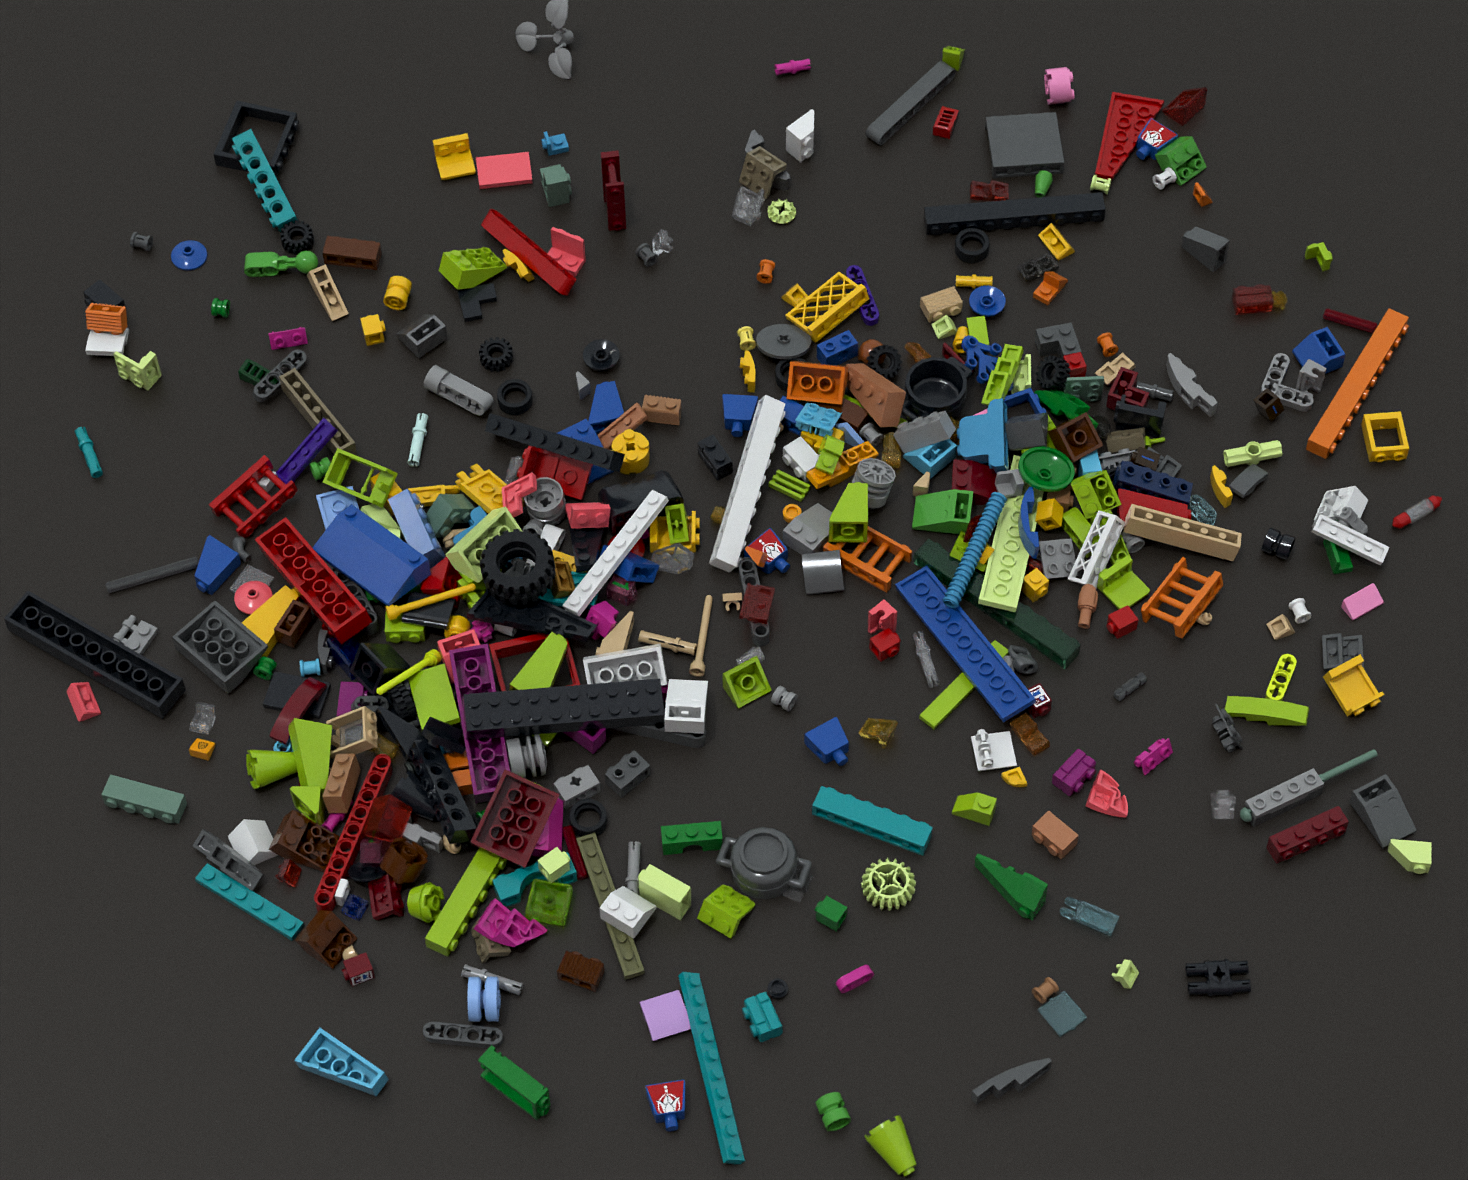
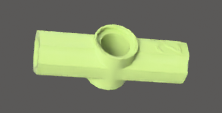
[1223,440,1282,467]

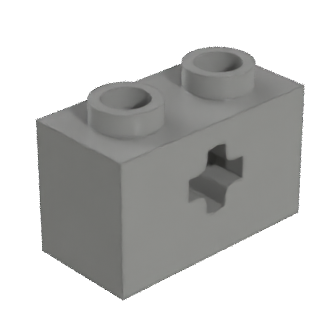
[554,765,601,810]

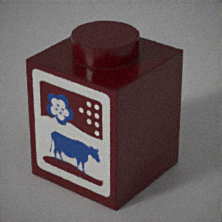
[1027,683,1052,718]
[342,952,375,987]

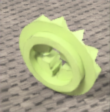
[768,199,796,224]

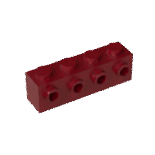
[1266,806,1349,864]

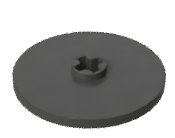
[756,324,811,359]

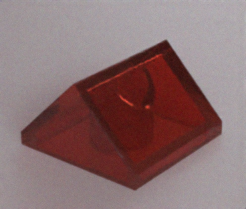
[1162,87,1207,126]
[361,794,412,842]

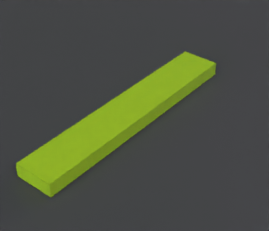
[919,640,1009,730]

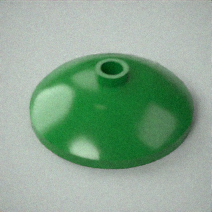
[1018,446,1075,492]

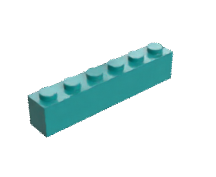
[812,786,933,856]

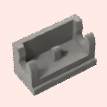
[1295,359,1327,397]

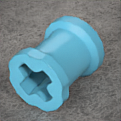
[300,658,321,677]

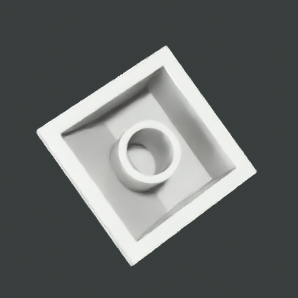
[786,109,814,162]
[599,886,657,938]

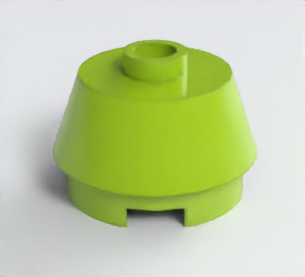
[407,882,444,923]

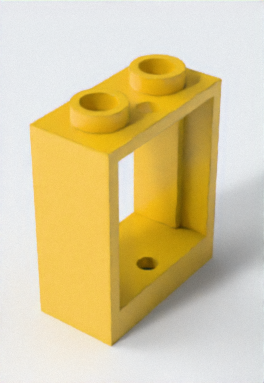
[1361,411,1409,462]

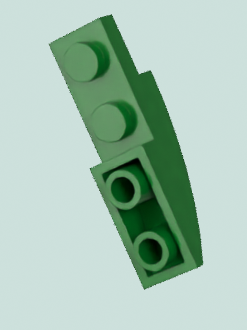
[1034,390,1098,430]

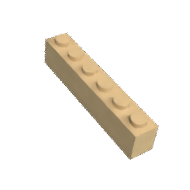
[1123,504,1242,561]

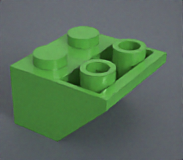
[1155,136,1207,185]

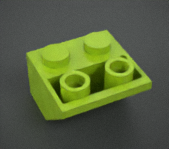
[1071,470,1122,520]

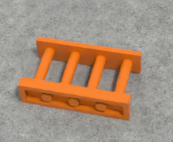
[823,526,912,593]
[1141,557,1223,638]

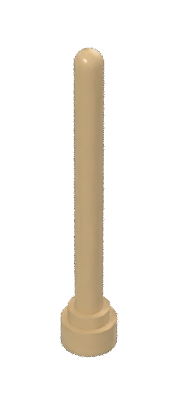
[689,595,713,677]

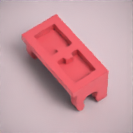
[868,599,897,634]

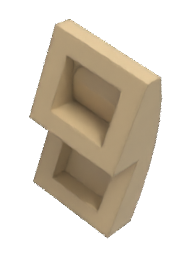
[1095,352,1136,386]

